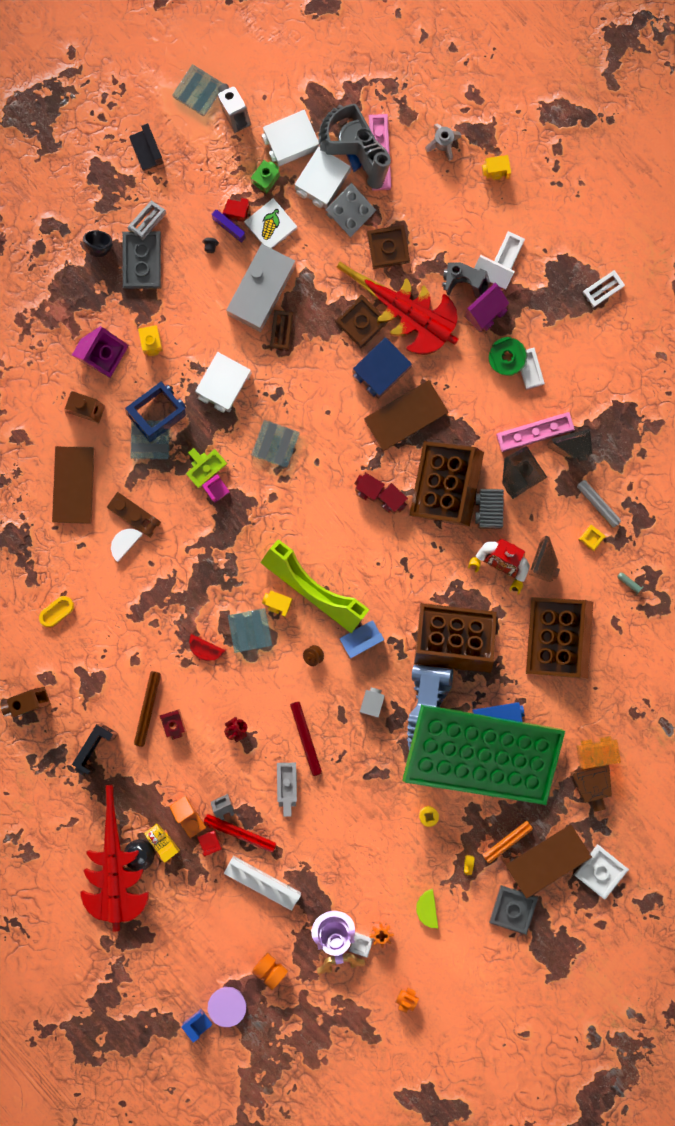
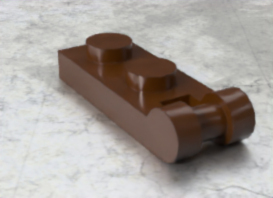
[107,492,161,538]

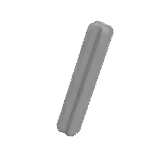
[577,480,621,527]

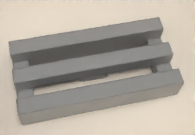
[128,200,167,240]

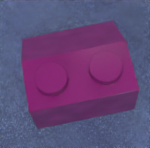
[464,282,509,332]

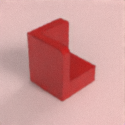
[223,198,250,222]
[197,829,223,857]

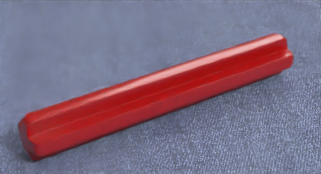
[203,814,276,852]

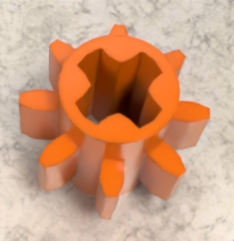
[369,922,394,948]
[395,988,419,1013]

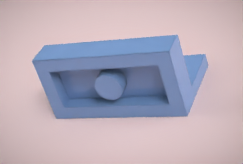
[339,620,384,659]

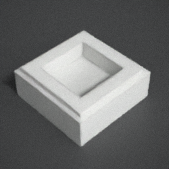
[349,932,374,958]

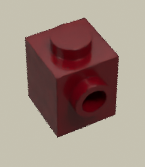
[354,472,385,502]
[378,483,408,514]

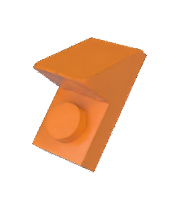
[169,795,207,839]

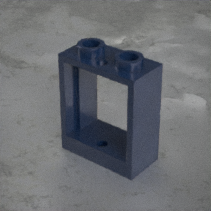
[125,381,186,442]

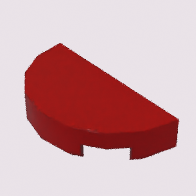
[189,634,226,661]

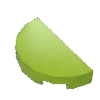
[416,889,438,928]

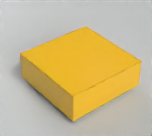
[578,525,606,551]

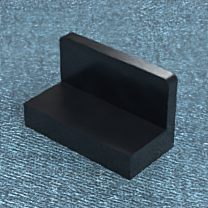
[129,123,164,171]

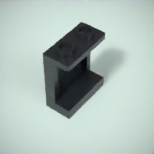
[72,723,118,776]

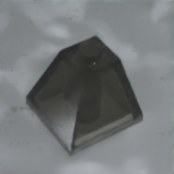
[547,429,593,463]
[502,446,547,499]
[528,536,560,582]

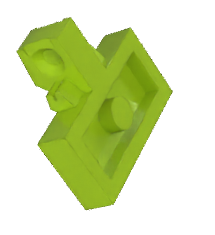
[186,448,227,488]

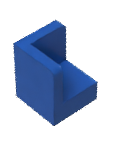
[181,1009,212,1043]

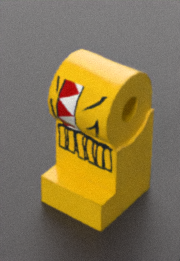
[145,823,180,863]

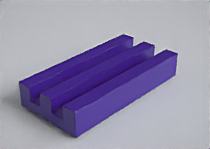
[211,209,246,243]

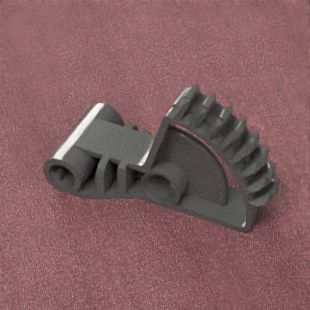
[318,104,391,189]

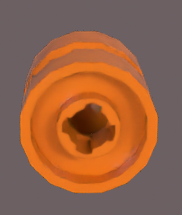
[251,952,288,990]

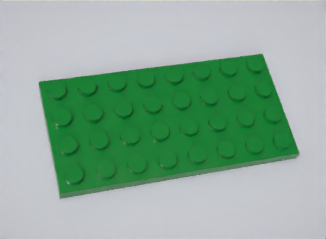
[402,704,565,805]

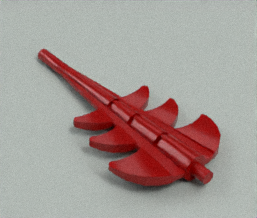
[80,785,149,932]

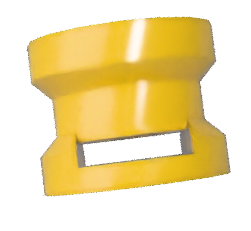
[419,806,439,827]

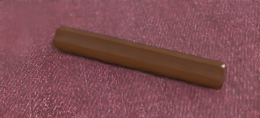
[134,671,161,747]

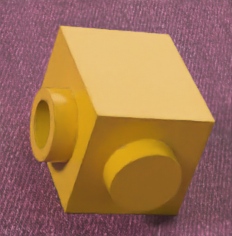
[138,325,163,356]

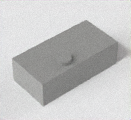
[226,244,296,332]

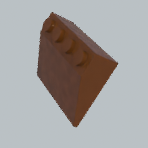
[409,441,484,527]
[526,597,594,679]
[414,603,497,673]

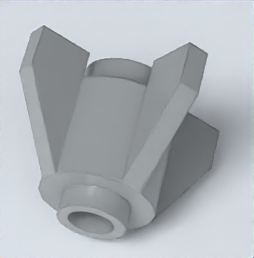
[425,123,461,161]

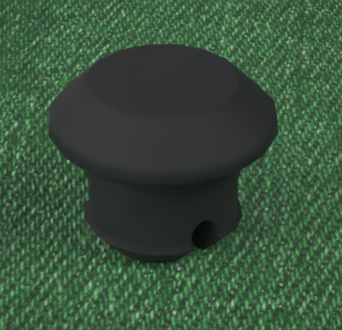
[202,238,219,253]

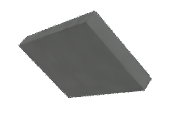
[122,231,161,289]

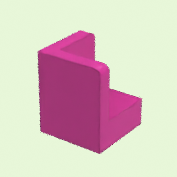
[202,474,230,503]

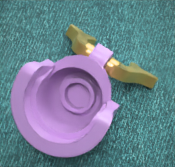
[312,911,365,975]

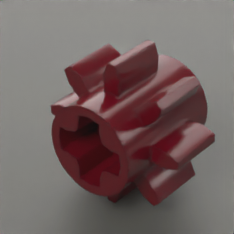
[224,717,248,743]

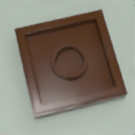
[367,225,410,269]
[335,295,388,348]

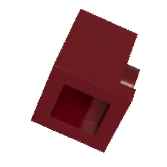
[159,709,186,740]

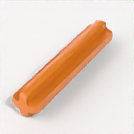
[483,821,533,863]

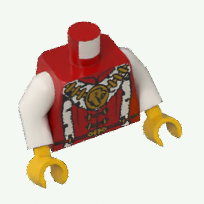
[468,539,530,595]

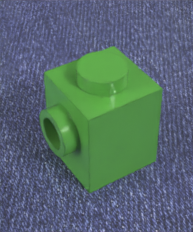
[251,160,280,194]

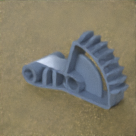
[407,664,453,751]

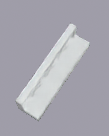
[224,856,301,911]

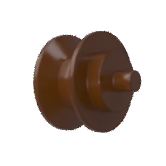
[303,645,324,666]

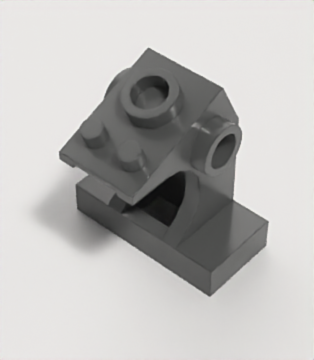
[442,262,490,298]

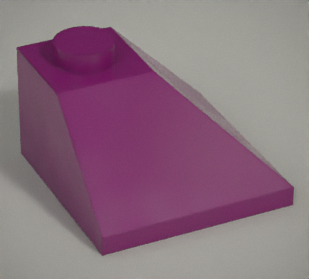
[72,326,129,378]

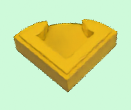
[464,855,474,875]

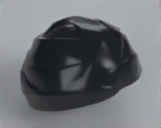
[82,230,113,257]
[124,839,155,871]

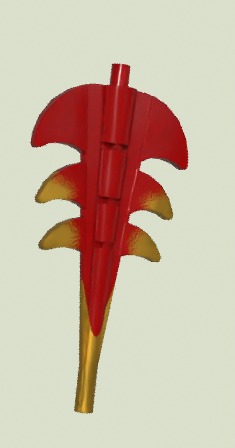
[336,261,459,355]

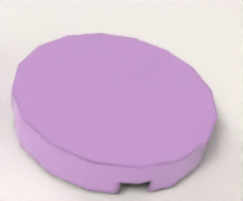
[208,987,247,1027]

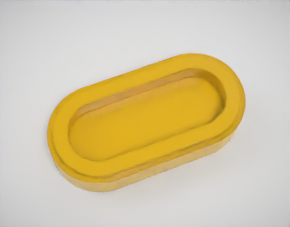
[39,596,74,627]

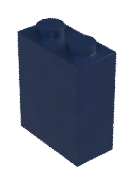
[352,337,412,399]

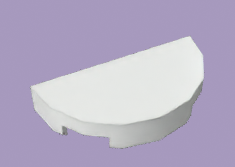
[111,529,143,562]

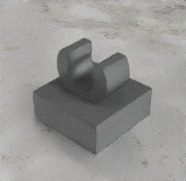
[211,794,234,821]

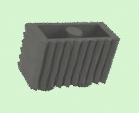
[475,489,504,529]

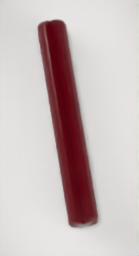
[290,701,322,776]

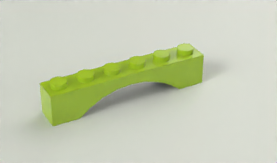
[260,539,369,633]

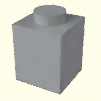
[360,687,385,718]

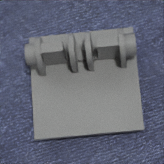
[326,183,376,237]

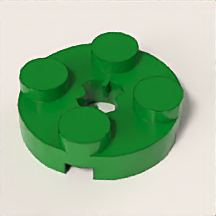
[489,337,527,376]

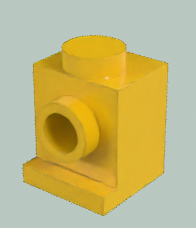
[482,155,511,180]
[262,590,293,617]

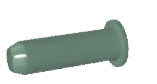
[617,572,644,595]

